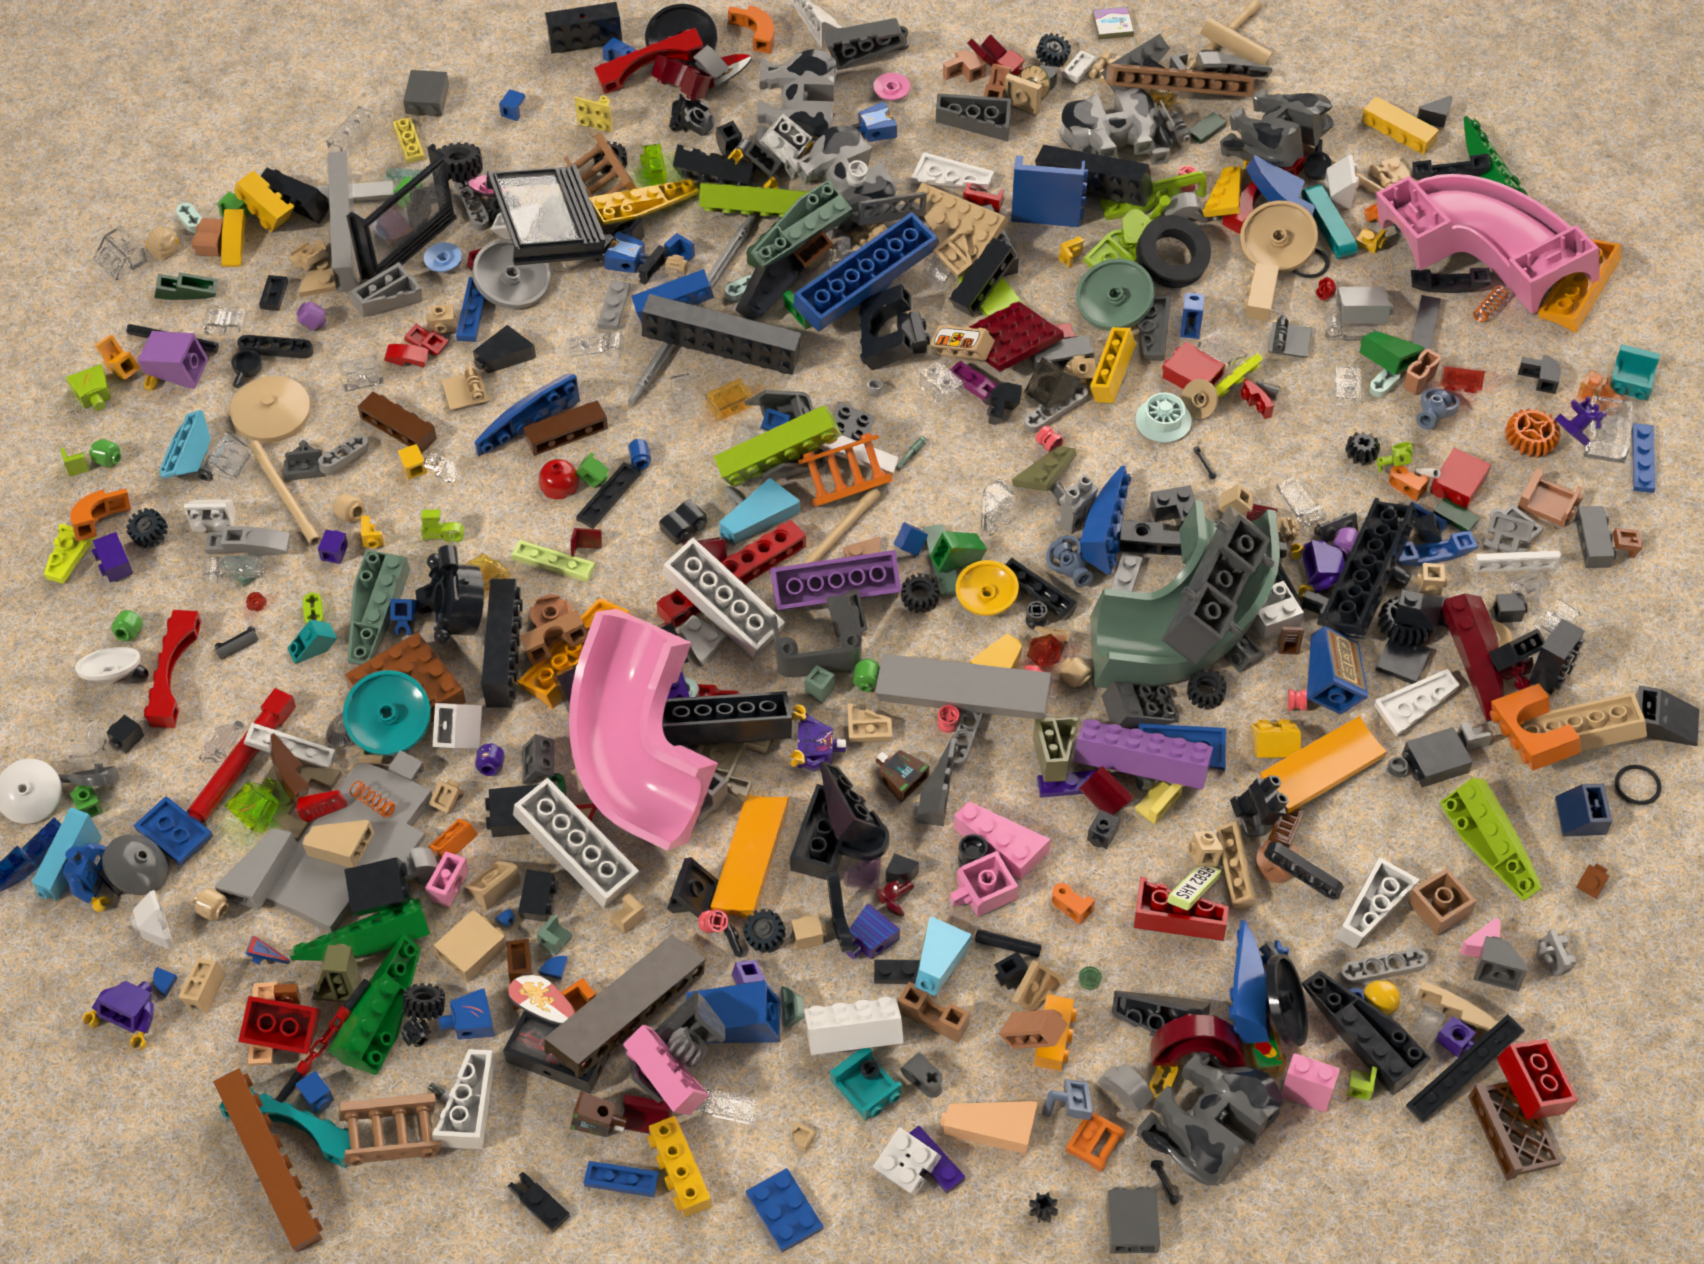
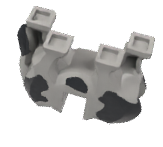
[757,49,836,142]
[1060,87,1173,165]
[784,126,897,238]

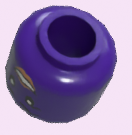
[475,743,505,776]

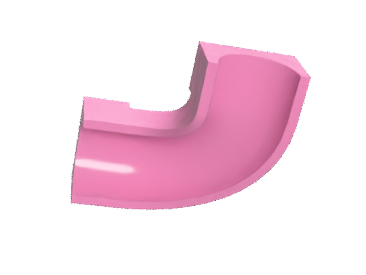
[1376,174,1599,314]
[569,609,718,851]

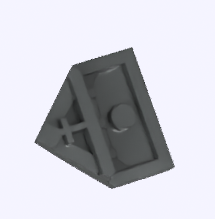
[284,440,326,481]

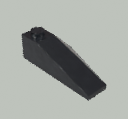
[820,761,886,844]

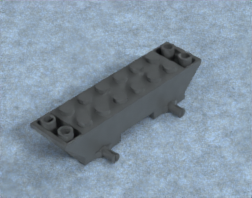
[1162,506,1275,665]

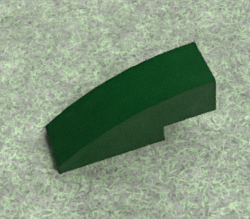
[154,272,218,300]

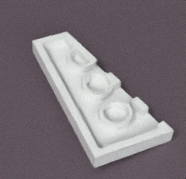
[911,153,994,189]
[1374,669,1459,738]

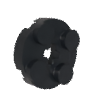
[680,99,715,136]

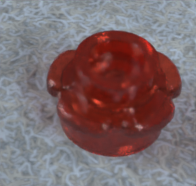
[246,592,267,611]

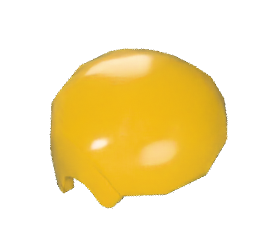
[1363,980,1400,1016]

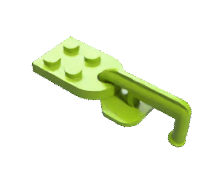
[1099,171,1207,221]
[1082,195,1171,268]

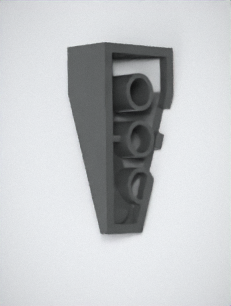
[1196,49,1272,77]
[914,737,956,826]

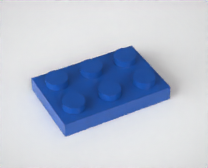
[133,796,213,866]
[746,1168,823,1252]

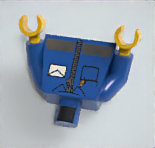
[63,844,110,912]

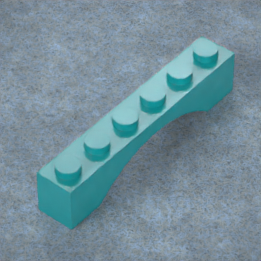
[219,1087,351,1168]

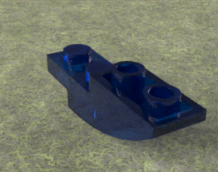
[0,817,62,892]

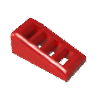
[296,790,347,822]

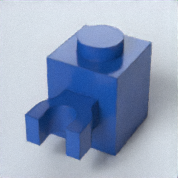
[390,599,416,635]

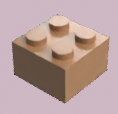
[1408,868,1476,935]

